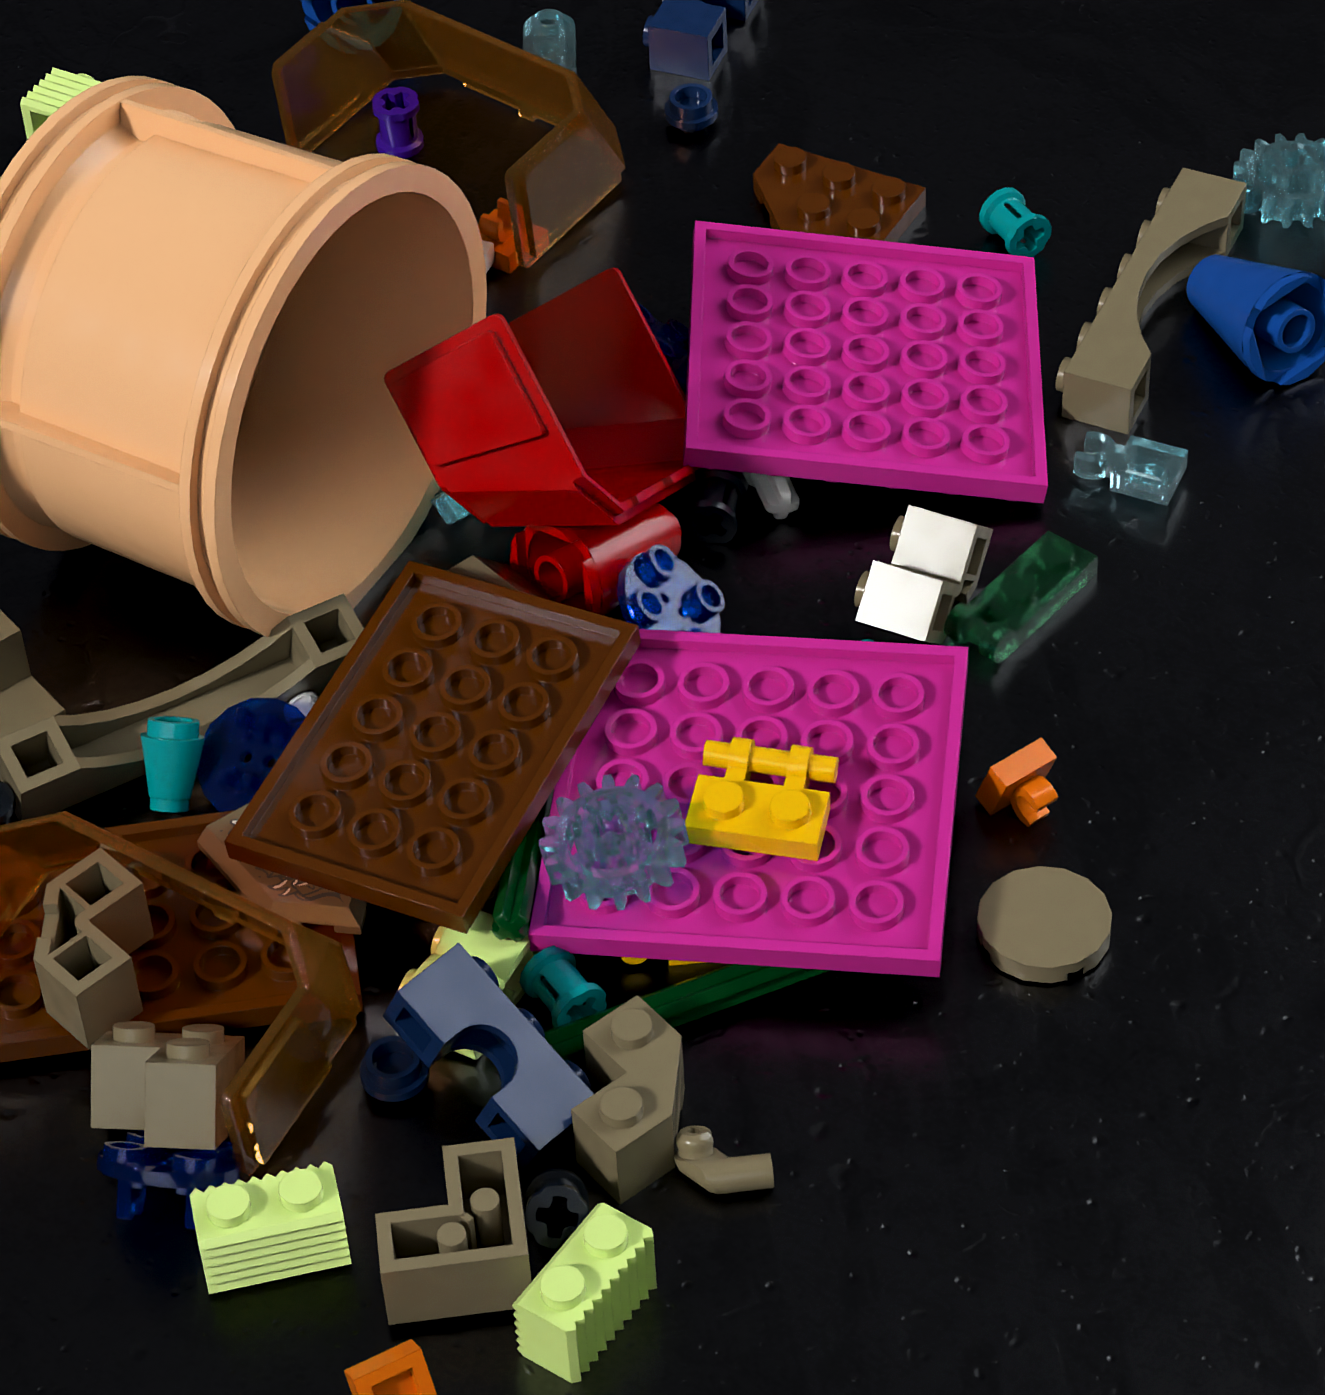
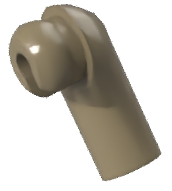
[673,1125,774,1194]

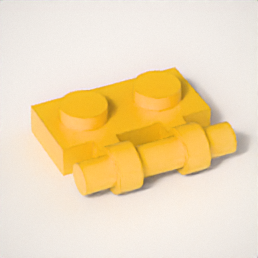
[684,737,839,861]

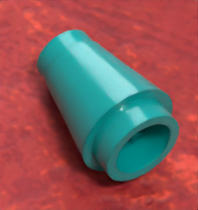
[140,716,206,813]

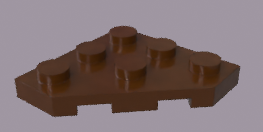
[753,143,926,242]

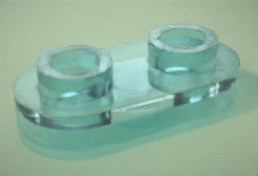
[523,9,577,91]

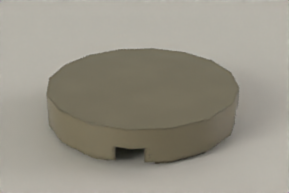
[977,866,1112,983]

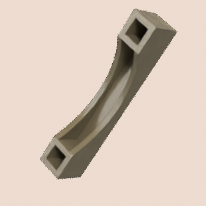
[1056,168,1247,434]
[0,593,364,827]

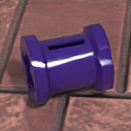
[372,86,424,159]

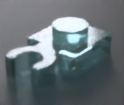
[1073,431,1188,506]

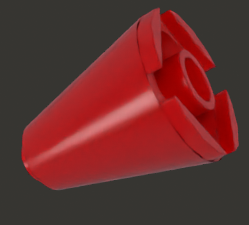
[510,503,682,616]

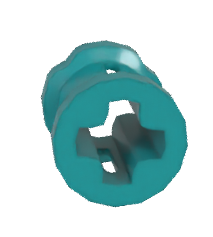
[979,187,1052,257]
[519,946,607,1028]

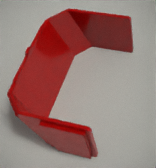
[384,267,699,527]

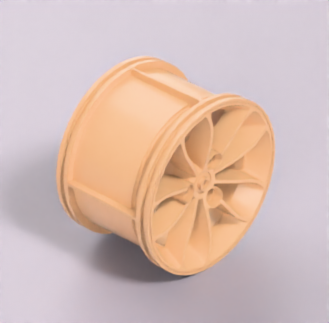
[0,76,487,637]

